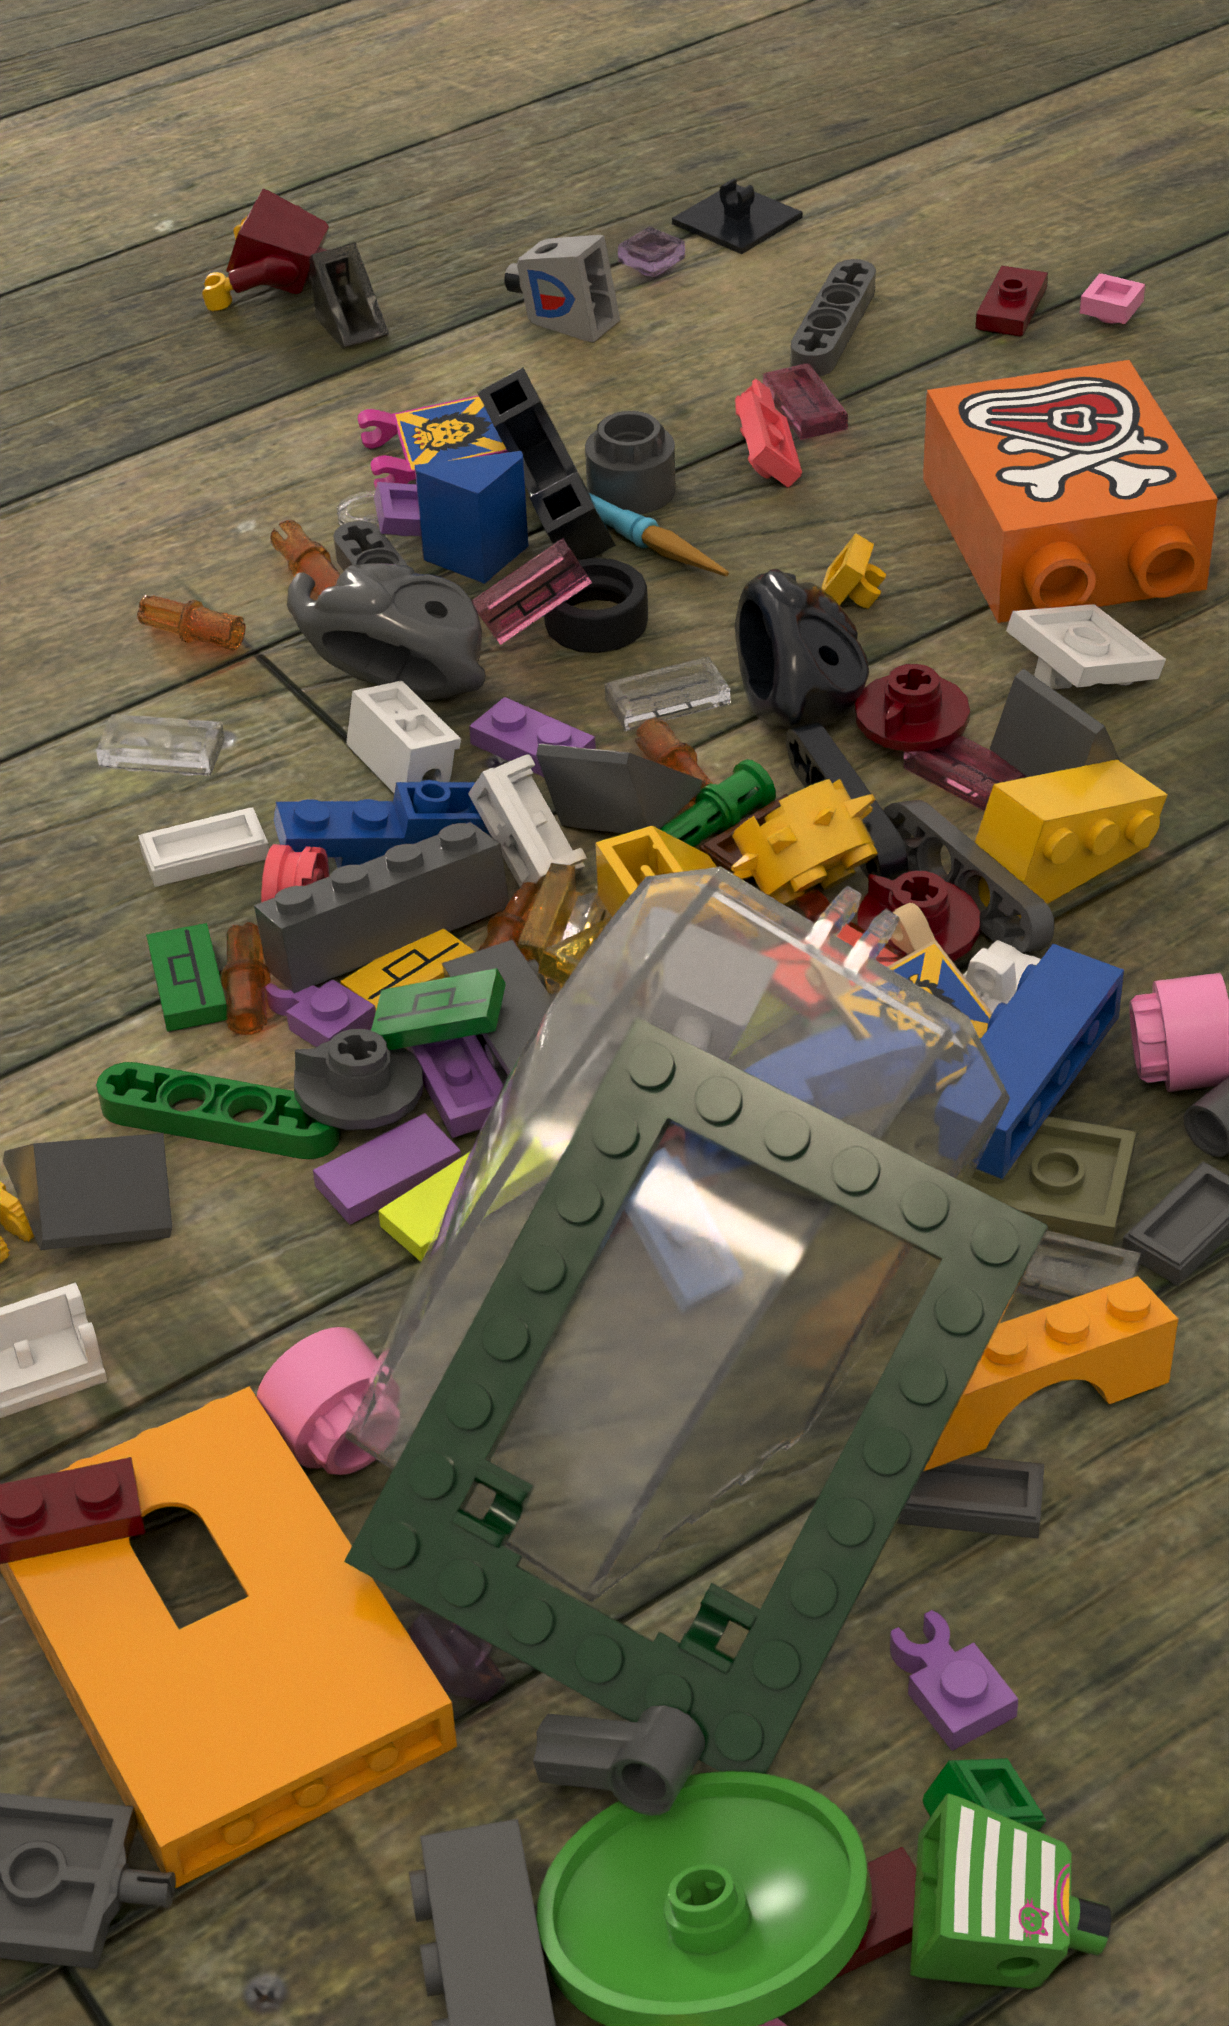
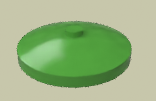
[536,1771,872,2026]

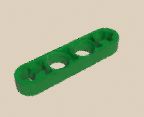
[96,1062,341,1159]

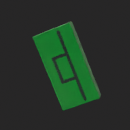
[146,923,229,1032]
[371,968,506,1050]

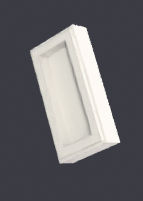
[138,807,269,887]

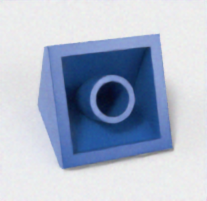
[415,451,529,584]

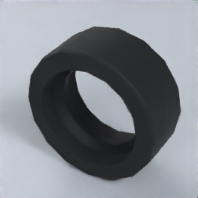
[543,558,648,653]

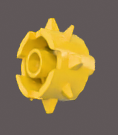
[731,779,878,912]

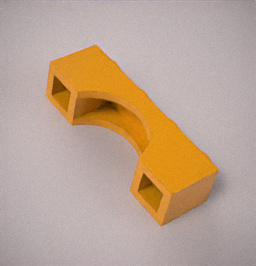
[923,1276,1178,1472]

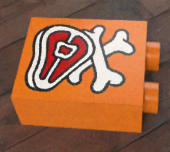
[923,360,1218,623]

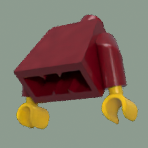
[202,188,344,311]

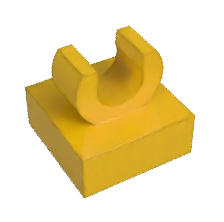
[821,533,886,609]

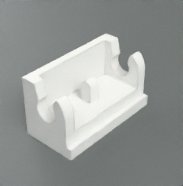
[346,681,461,793]
[468,754,587,897]
[0,1282,107,1418]

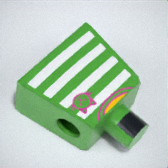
[910,1794,1111,1989]

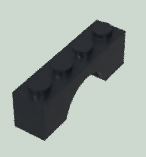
[477,367,616,565]

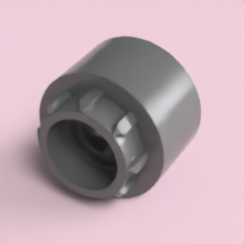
[585,411,676,514]

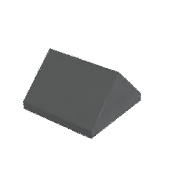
[990,669,1121,777]
[536,743,702,834]
[3,1133,172,1250]

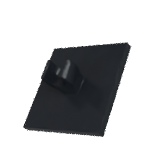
[672,178,802,254]

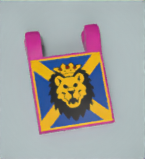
[357,395,508,490]

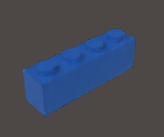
[925,944,1124,1179]

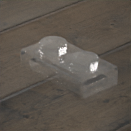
[96,714,225,776]

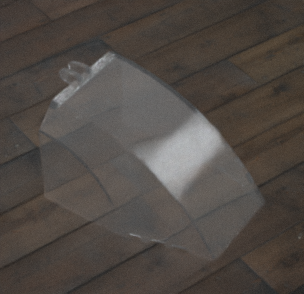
[345,867,1010,1603]

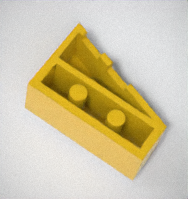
[975,759,1168,918]

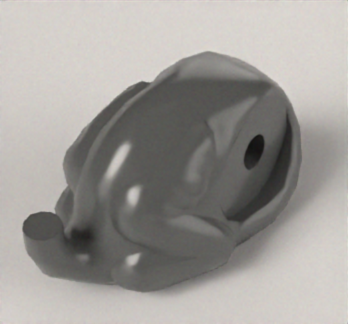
[287,563,486,701]

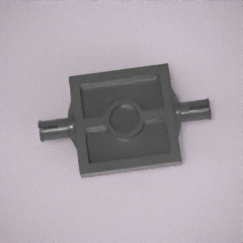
[0,1793,176,1969]

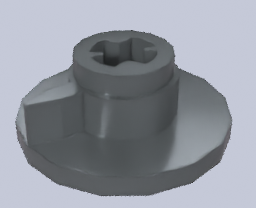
[294,1029,423,1130]

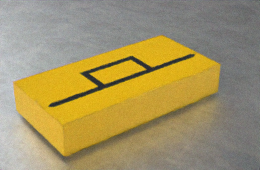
[340,929,475,1009]

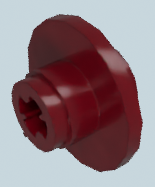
[855,664,970,752]
[857,871,980,962]

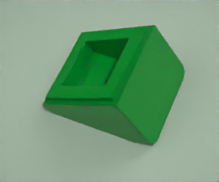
[922,1758,1046,1831]

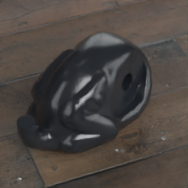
[734,569,869,730]

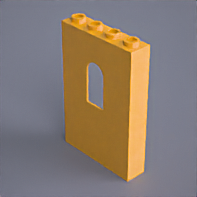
[0,1386,457,1889]

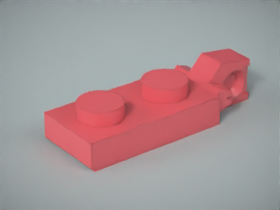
[735,378,802,488]

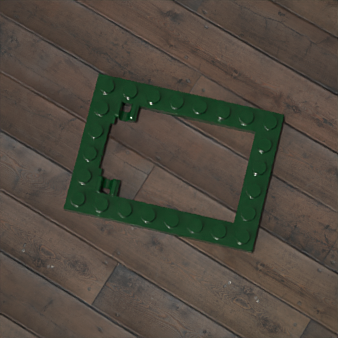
[344,1016,1048,1774]

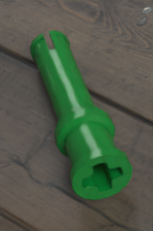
[660,759,776,847]

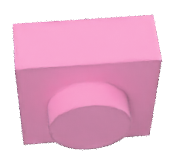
[1080,273,1145,324]

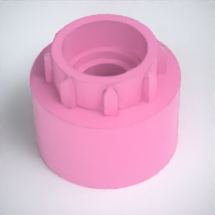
[1129,973,1229,1092]
[256,1327,401,1475]

